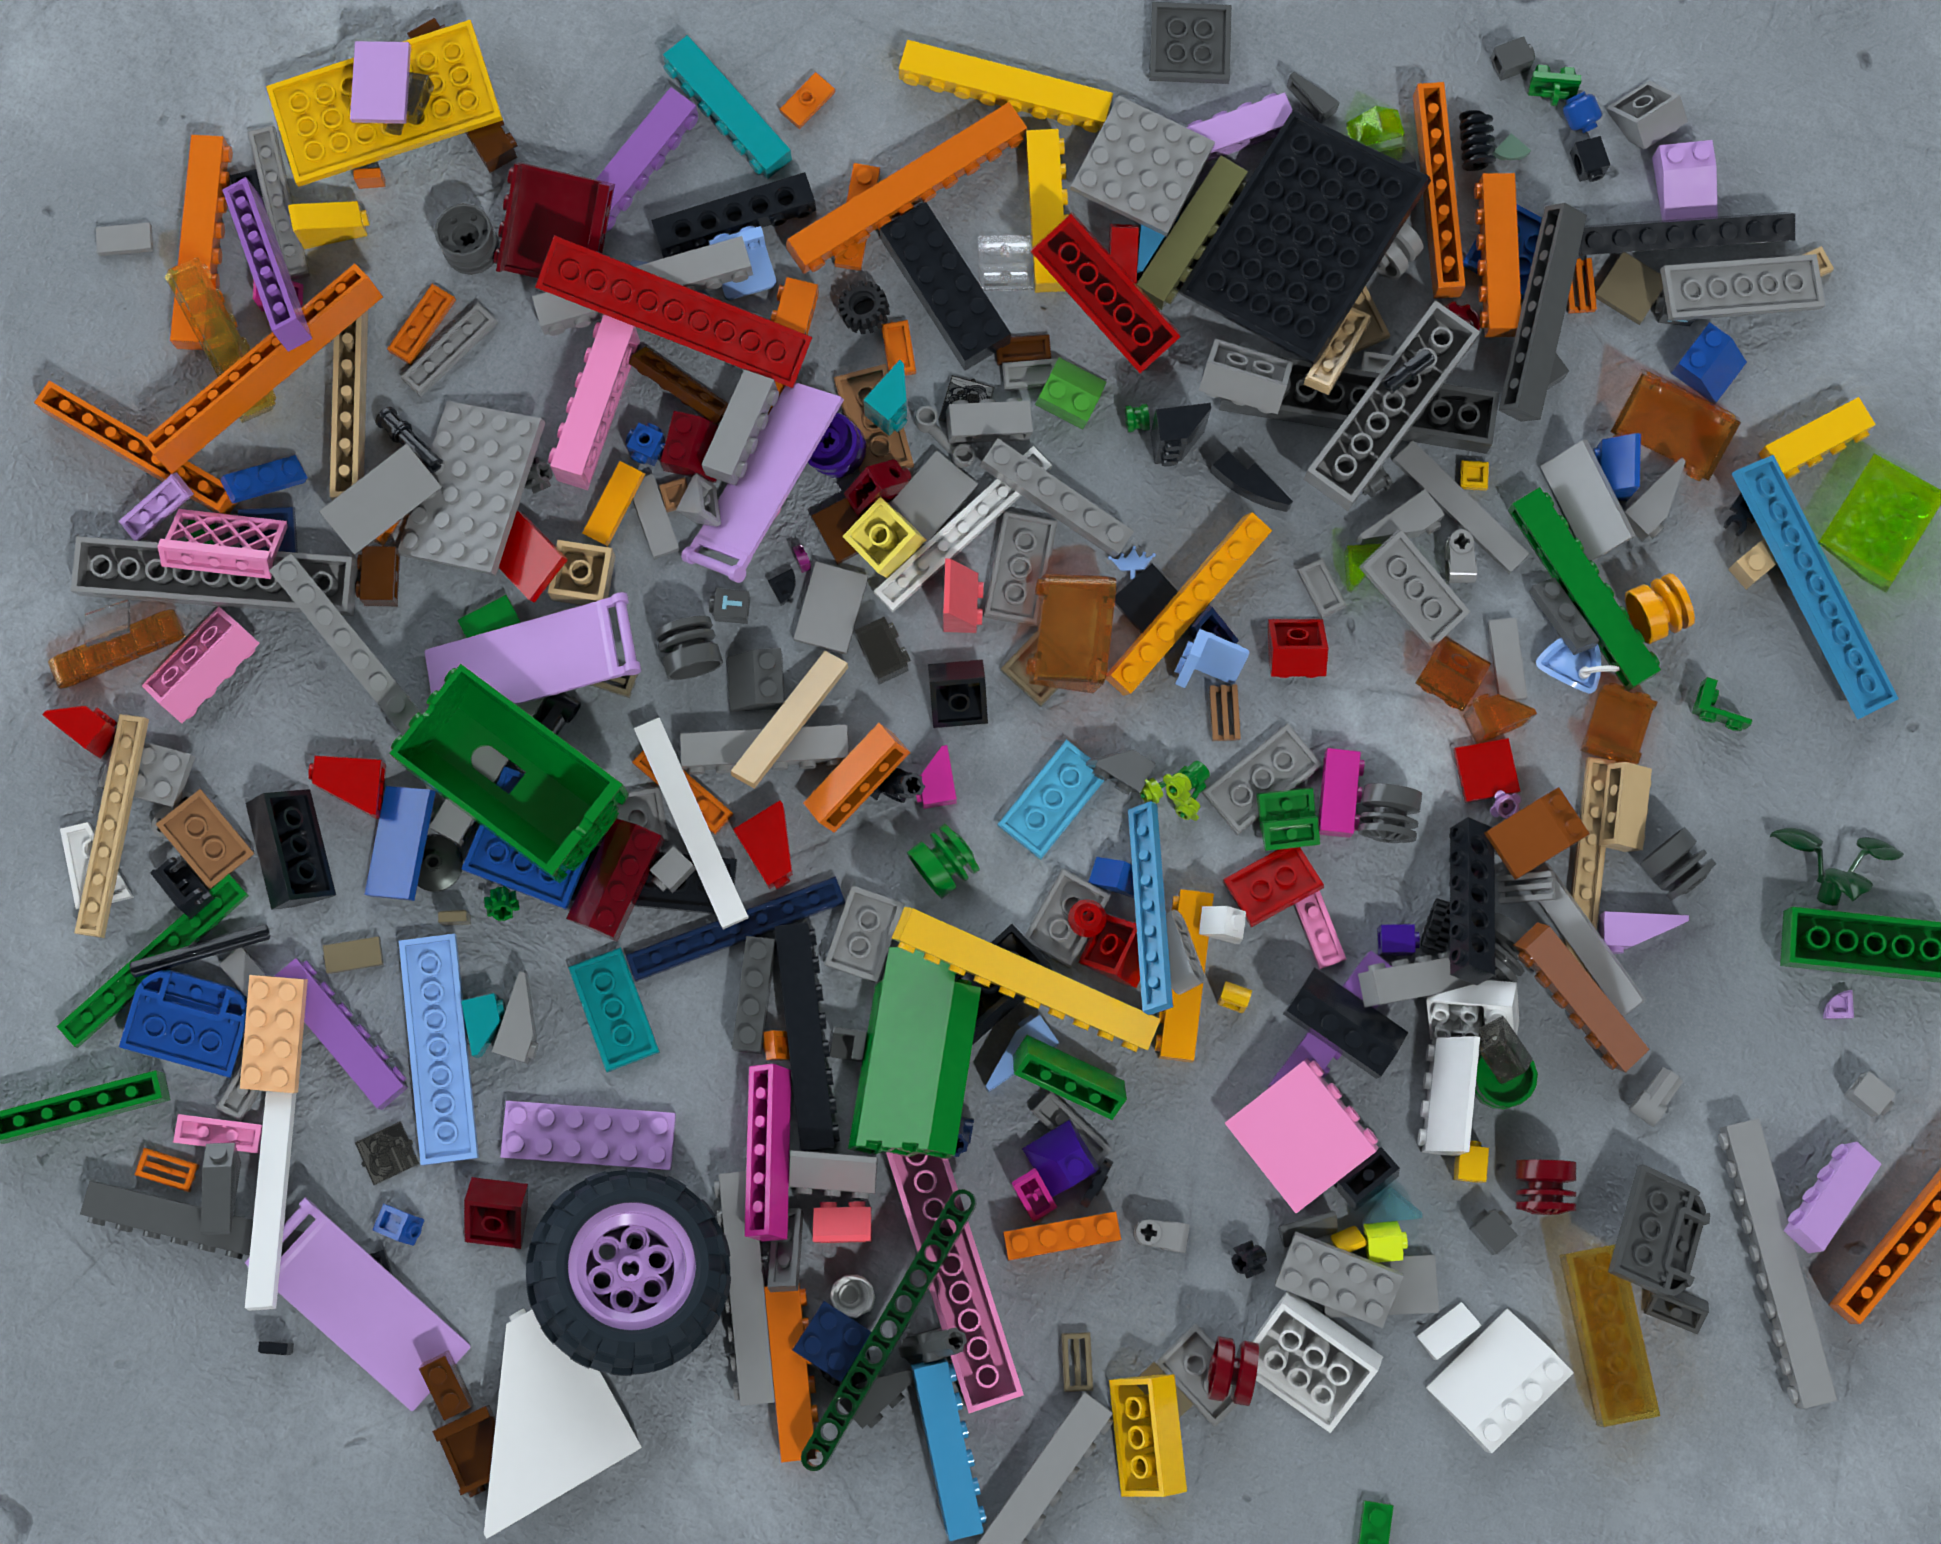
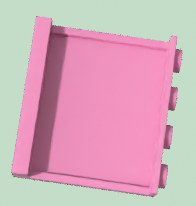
[1225,1058,1379,1213]

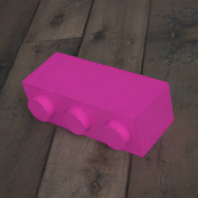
[1318,748,1365,838]

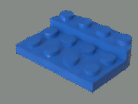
[119,970,247,1078]

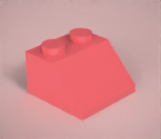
[813,1201,872,1243]

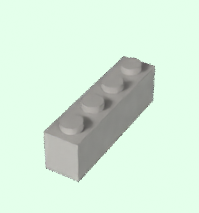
[702,369,779,486]
[1358,952,1473,1007]

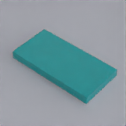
[568,947,660,1073]

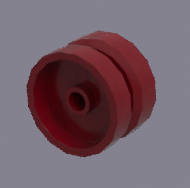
[1208,1336,1259,1406]

